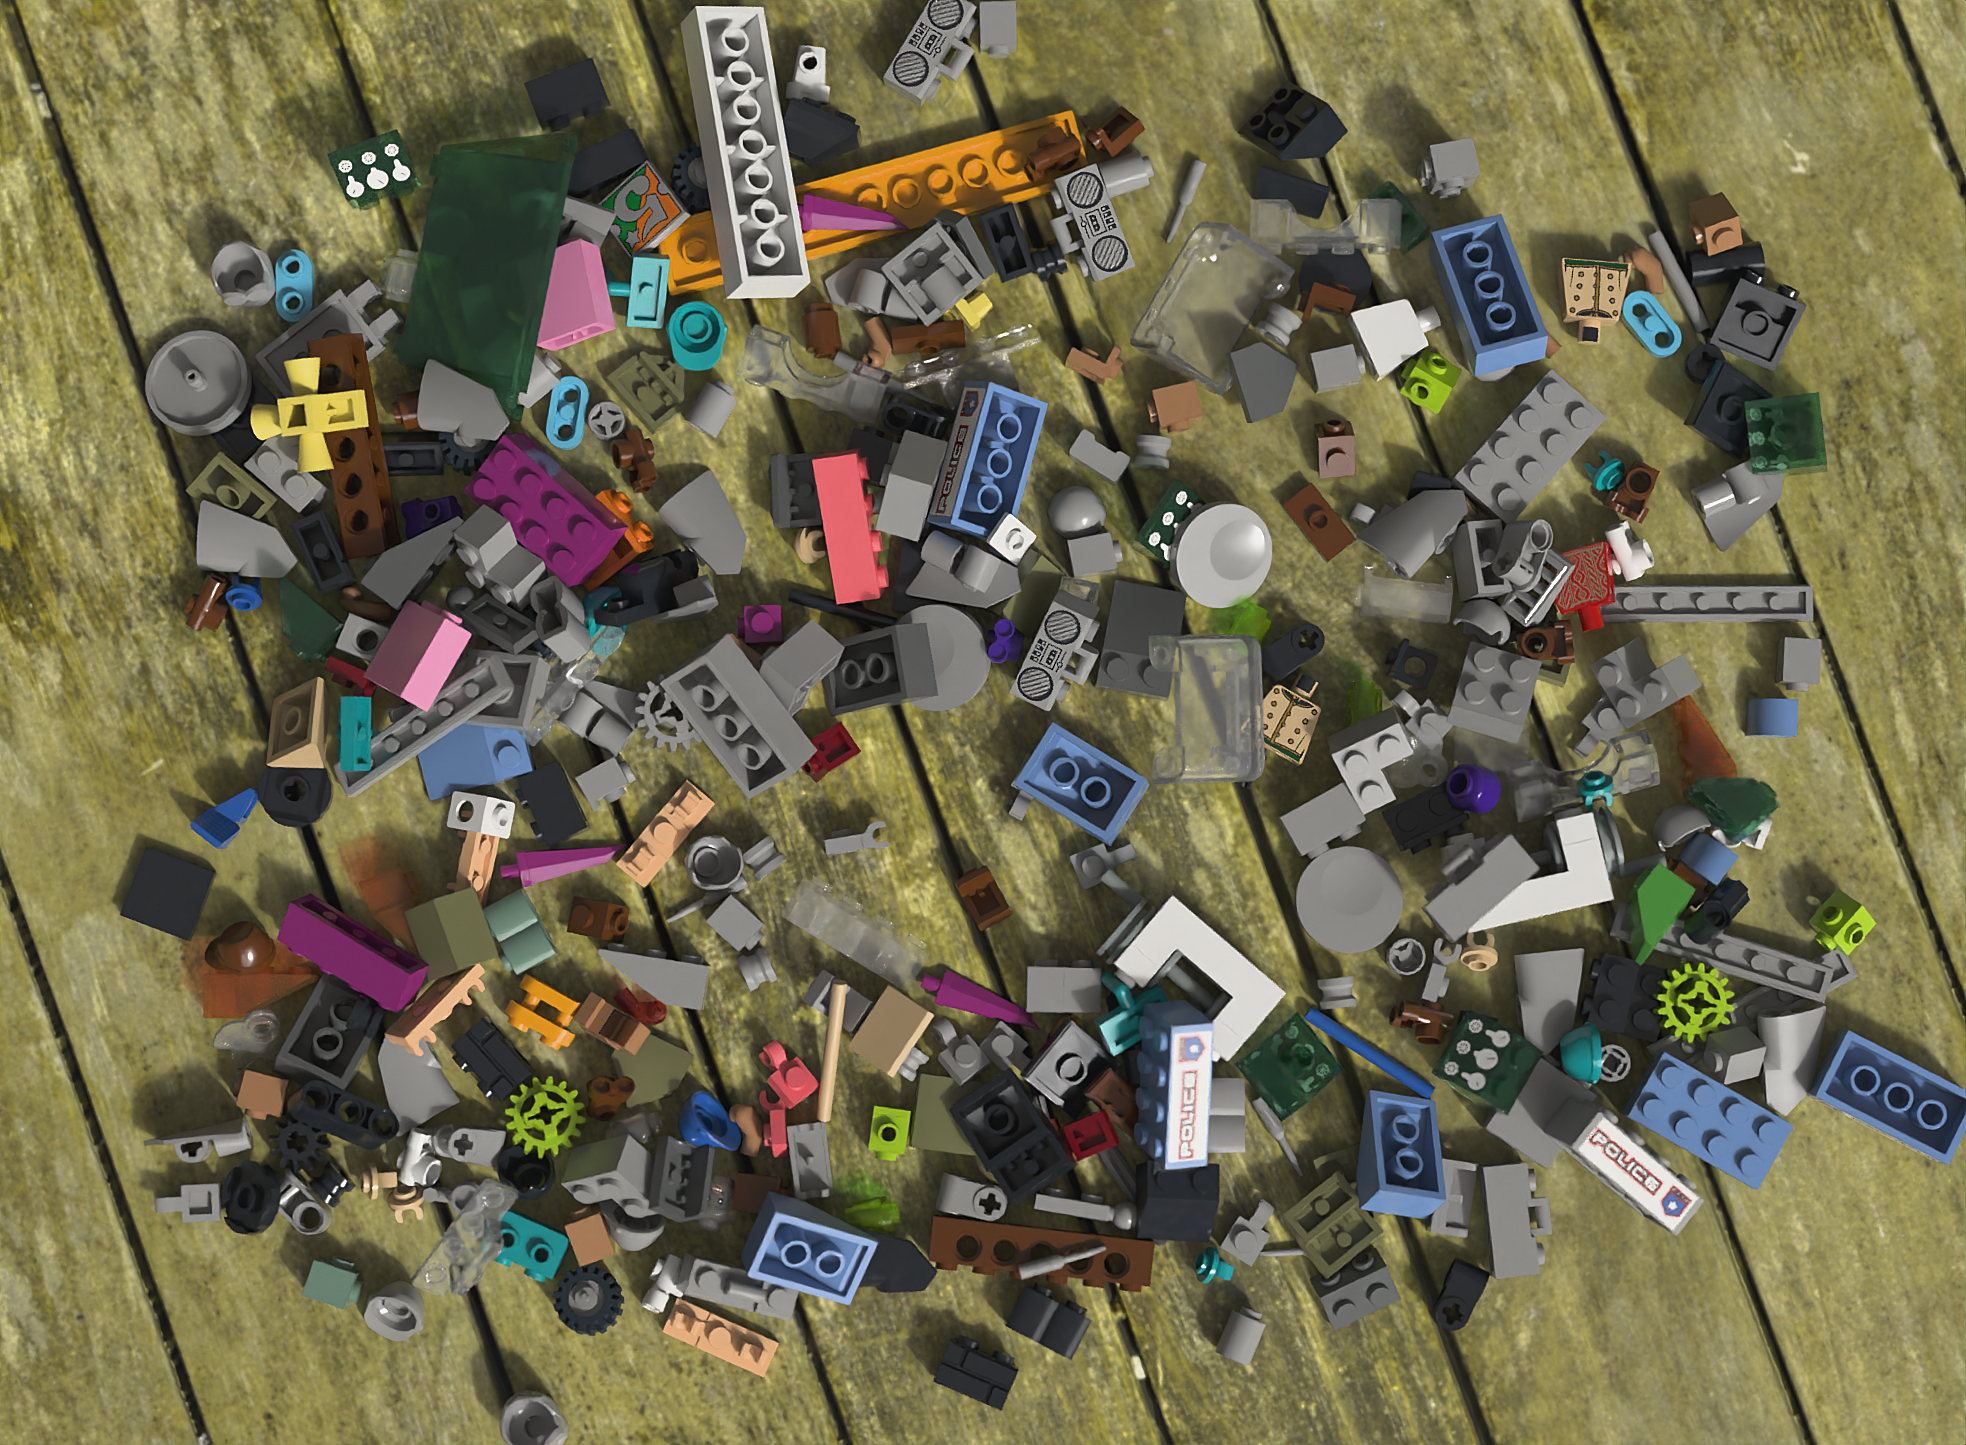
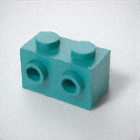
[484,1206,571,1282]

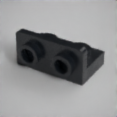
[1382,781,1470,855]

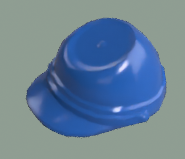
[678,1090,741,1151]

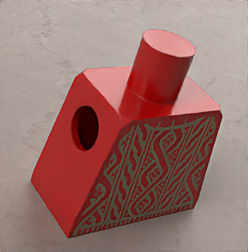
[1544,541,1616,633]

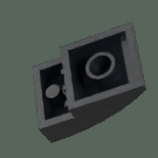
[949,1068,1078,1206]

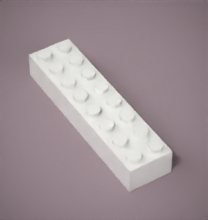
[680,6,810,299]

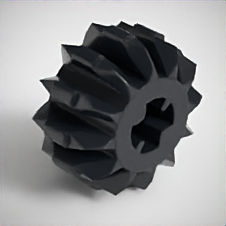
[268,1112,333,1173]

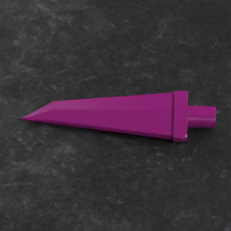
[797,193,910,231]
[500,845,627,887]
[920,969,1040,1030]

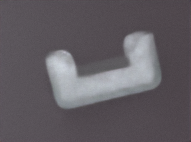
[1130,221,1295,396]
[1149,634,1265,784]

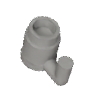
[423,1179,489,1217]

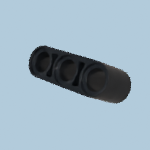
[540,129,651,199]
[288,1080,399,1150]

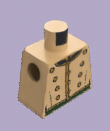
[1557,258,1632,345]
[1238,673,1321,766]

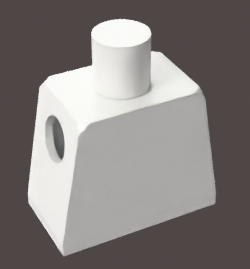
[1347,299,1441,382]

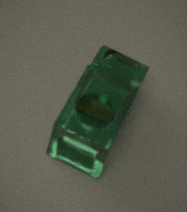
[1364,180,1431,256]

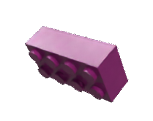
[464,432,628,587]

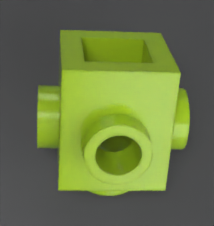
[1399,349,1463,414]
[1808,889,1877,956]

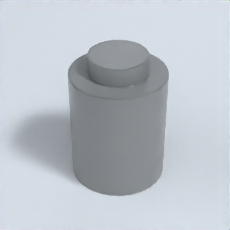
[1096,151,1154,198]
[684,380,738,439]
[1215,1306,1266,1366]

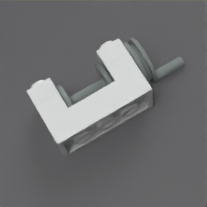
[1439,806,1667,934]
[1095,868,1286,1062]

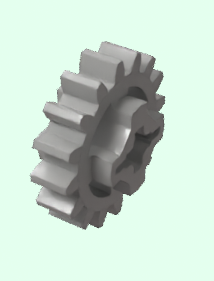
[632,674,702,753]

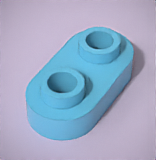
[276,250,315,324]
[1620,291,1682,358]
[546,376,590,450]

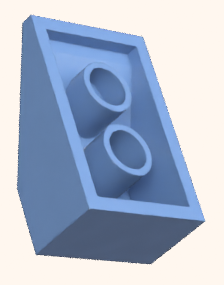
[1014,722,1149,847]
[418,724,536,801]
[1356,1090,1446,1219]
[741,1191,878,1305]

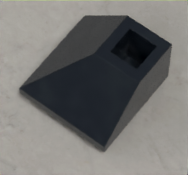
[1237,80,1348,161]
[783,97,862,167]

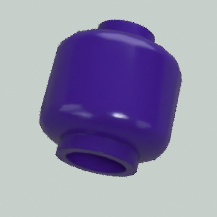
[1446,763,1501,814]

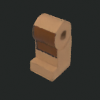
[573,991,651,1057]

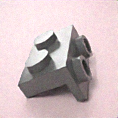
[768,452,824,530]
[648,1136,715,1222]
[1310,1248,1401,1331]

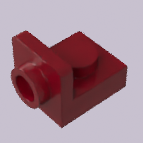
[324,656,377,701]
[801,721,861,783]
[1062,1109,1120,1162]

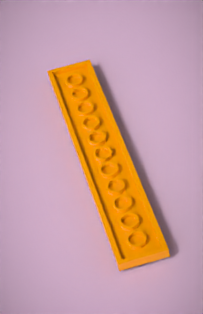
[657,110,1088,298]

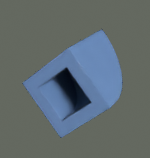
[1746,698,1798,738]
[1675,832,1739,887]

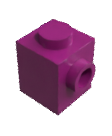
[737,604,784,647]

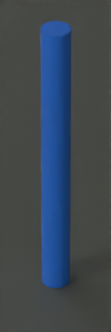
[1304,1006,1435,1099]

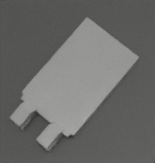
[254,280,405,398]

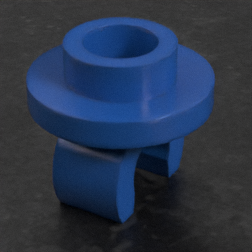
[226,573,263,611]

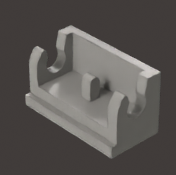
[787,1121,834,1200]
[1426,1158,1479,1238]

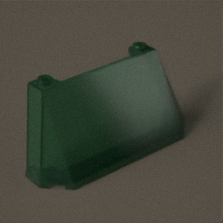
[392,131,579,424]

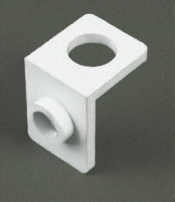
[986,512,1037,566]
[447,791,515,839]

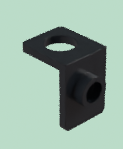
[1384,638,1438,691]

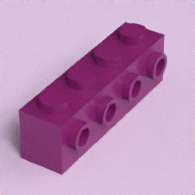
[276,893,429,1012]

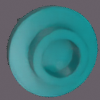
[1584,450,1625,491]
[1576,770,1614,811]
[1194,1246,1234,1284]

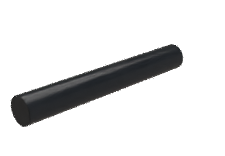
[788,587,897,629]

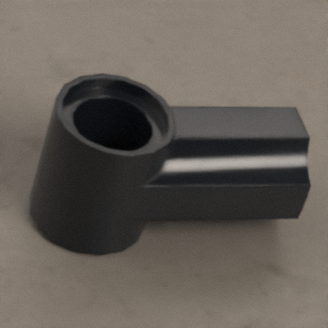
[1684,877,1750,945]

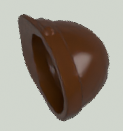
[205,921,276,976]

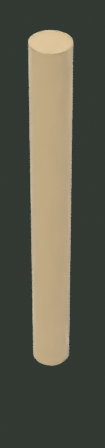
[816,979,847,1122]

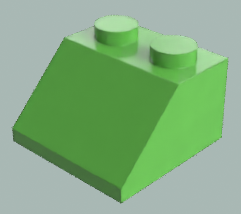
[1627,863,1696,965]

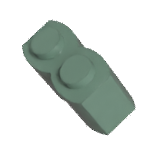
[483,889,559,975]

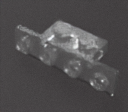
[897,324,1042,410]
[517,625,625,747]
[411,1178,518,1297]

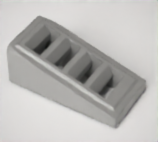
[1500,546,1576,627]

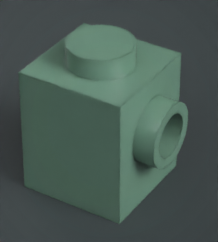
[302,1256,364,1309]

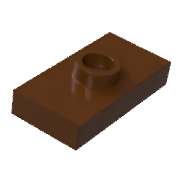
[891,320,966,355]
[1282,482,1357,563]
[1082,1065,1139,1143]

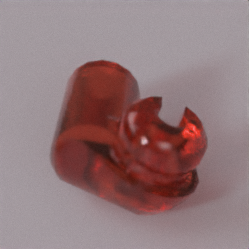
[613,987,667,1025]

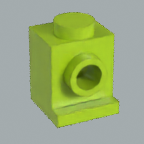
[868,1105,911,1161]

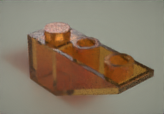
[1674,695,1740,807]
[358,866,421,959]
[203,967,321,1018]

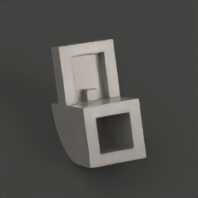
[802,970,876,1035]

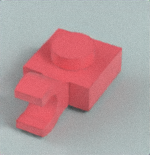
[758,1039,820,1110]
[759,1091,789,1158]

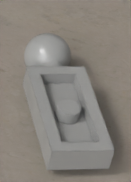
[1034,1187,1137,1231]

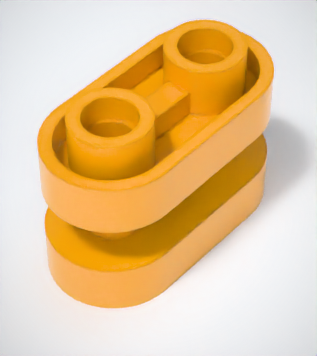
[504,973,583,1050]

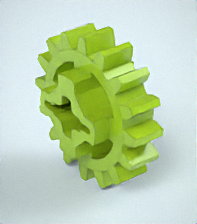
[1652,962,1735,1043]
[505,1076,586,1158]

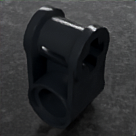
[881,392,955,441]
[1254,624,1325,685]
[1432,1257,1490,1331]

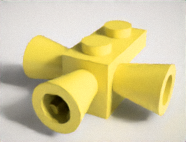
[251,358,369,473]

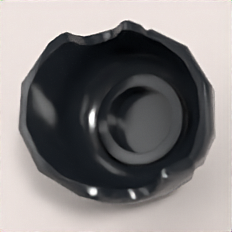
[497,1143,556,1200]

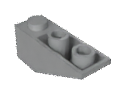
[598,943,711,1010]

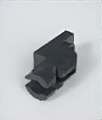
[593,548,699,627]

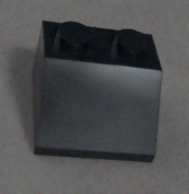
[1135,1160,1220,1243]

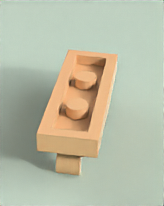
[616,780,715,888]
[446,806,500,909]
[384,963,485,1056]
[662,1297,779,1377]

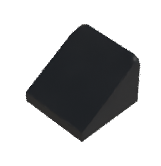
[1407,470,1452,501]

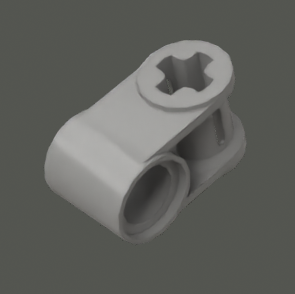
[1492,519,1553,593]
[431,1123,506,1168]
[278,1166,333,1235]
[935,1172,1008,1221]

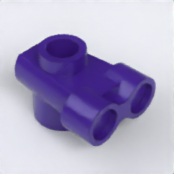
[401,495,463,540]
[987,619,1025,664]

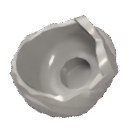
[210,239,276,308]
[499,1390,569,1445]

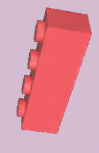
[812,448,889,604]

